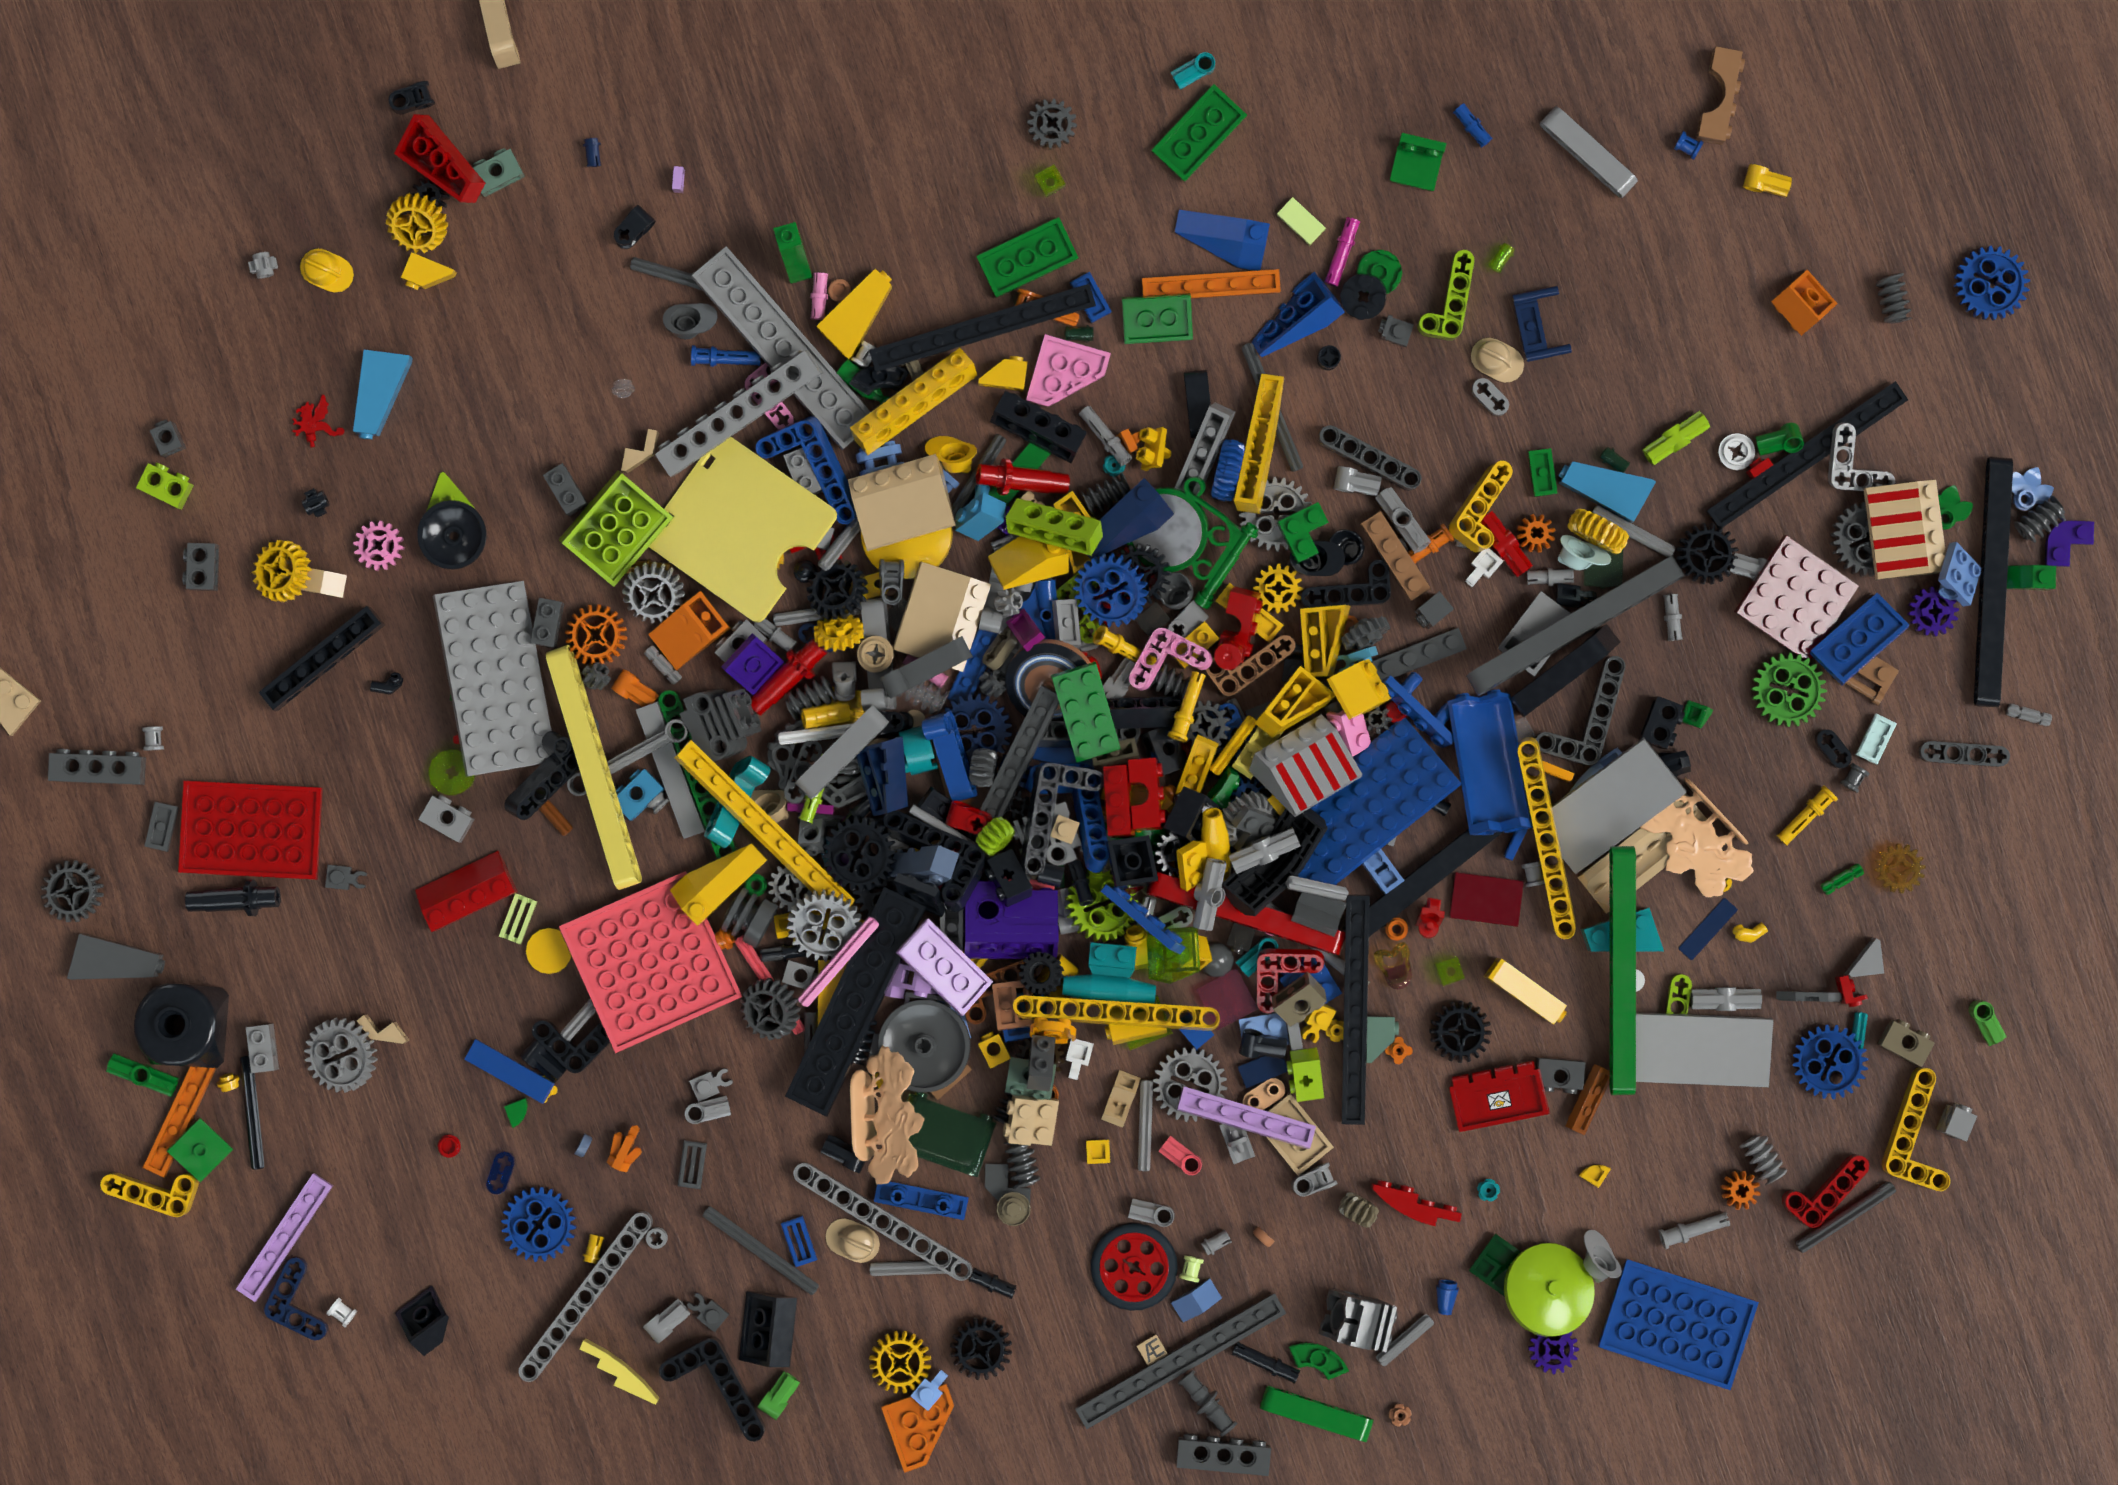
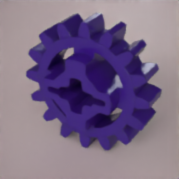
[1907,587,1959,637]
[1528,1331,1579,1374]

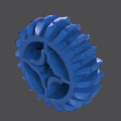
[1211,439,1245,501]

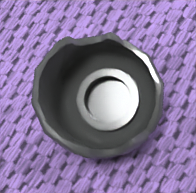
[1159,572,1193,609]
[1201,941,1234,977]

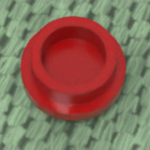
[438,1135,461,1158]

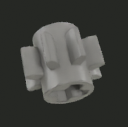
[248,252,278,279]
[994,588,1023,617]

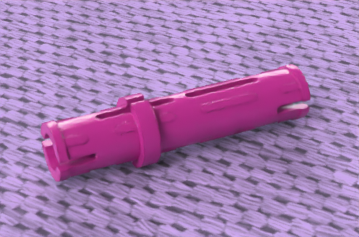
[1324,217,1360,287]

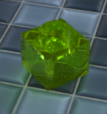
[1034,164,1066,198]
[1434,956,1465,986]

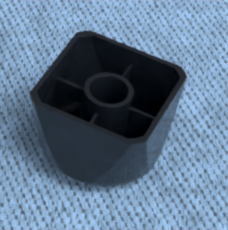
[134,983,229,1068]

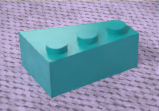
[1581,907,1664,952]

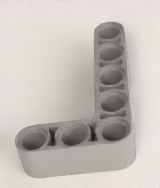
[861,598,897,711]

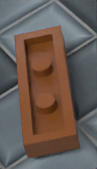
[1565,1064,1609,1136]

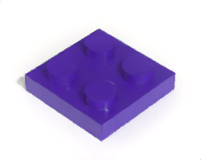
[721,633,784,695]

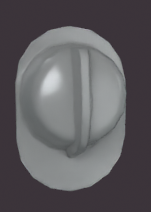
[1583,1230,1622,1283]

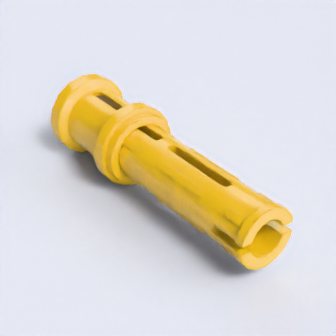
[1093,625,1157,671]
[1167,671,1206,742]
[1776,785,1838,846]

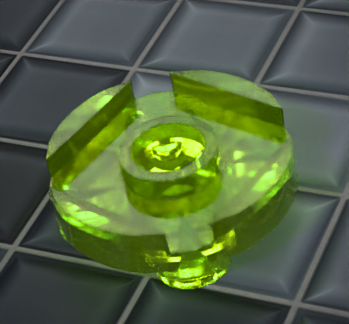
[429,750,476,796]

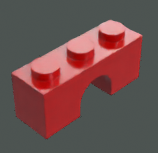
[1218,586,1263,663]
[1128,757,1166,831]
[1103,765,1135,838]

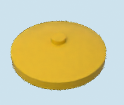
[861,527,953,579]

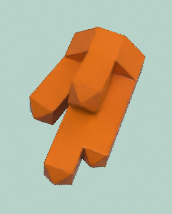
[607,1125,642,1172]

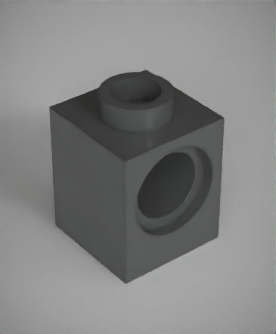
[150,420,186,458]
[798,818,827,856]

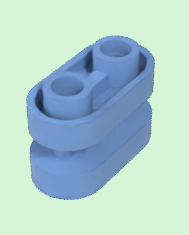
[856,441,904,476]

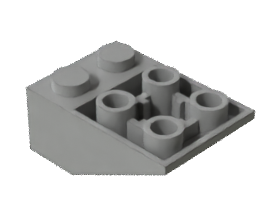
[1498,591,1571,676]

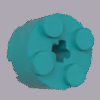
[896,725,938,776]

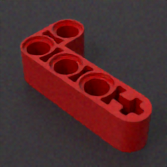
[1782,1154,1870,1228]

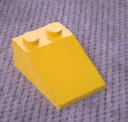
[988,536,1069,590]

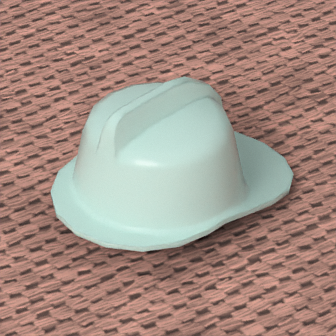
[1558,535,1611,571]

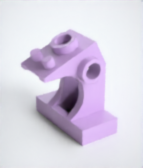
[885,959,938,999]

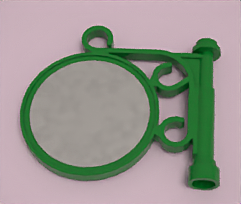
[1127,476,1259,609]

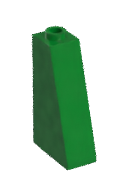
[773,222,813,284]

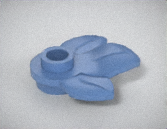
[2012,467,2054,511]

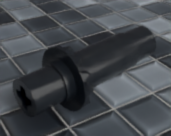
[185,880,281,916]

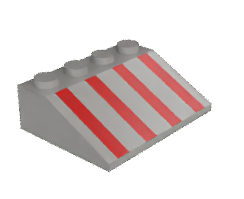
[1249,714,1362,817]

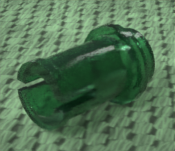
[1065,325,1094,343]
[1600,447,1630,473]

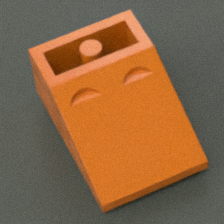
[648,591,731,671]

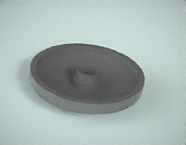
[878,1000,971,1092]

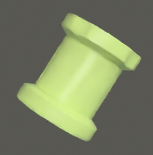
[1179,1255,1204,1283]

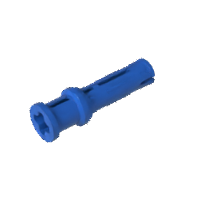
[691,345,761,367]

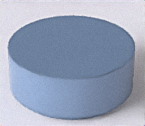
[574,1134,592,1158]

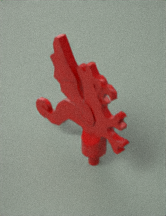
[292,395,345,448]

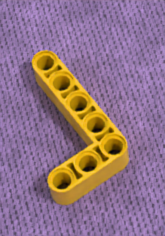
[1882,1067,1950,1191]

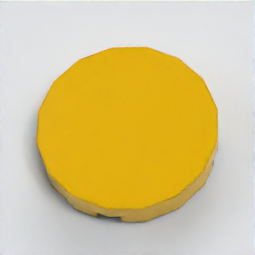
[526,928,571,974]

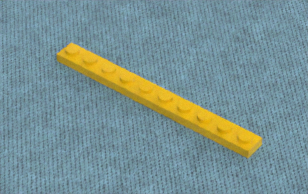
[674,740,855,918]

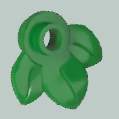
[1938,485,1973,530]

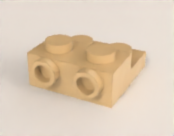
[1003,1095,1059,1146]

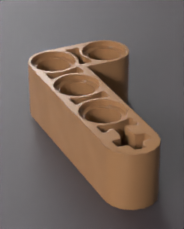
[1205,635,1295,697]

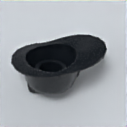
[1289,541,1345,577]

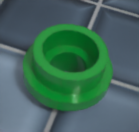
[744,874,767,897]

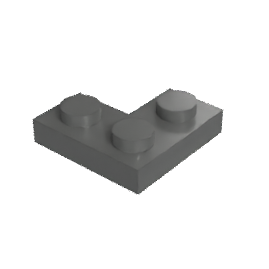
[1231,804,1278,851]

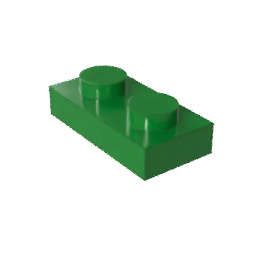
[1528,448,1558,497]

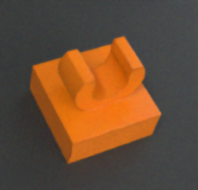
[1115,429,1142,455]

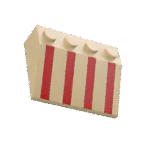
[1864,480,1946,580]

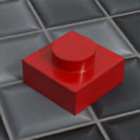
[1746,458,1773,480]

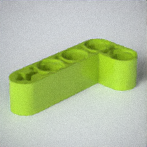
[1417,250,1474,340]

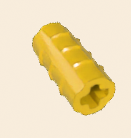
[801,701,851,729]

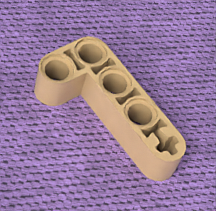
[479,0,521,69]

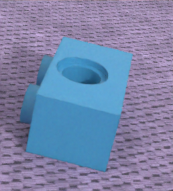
[616,769,665,821]

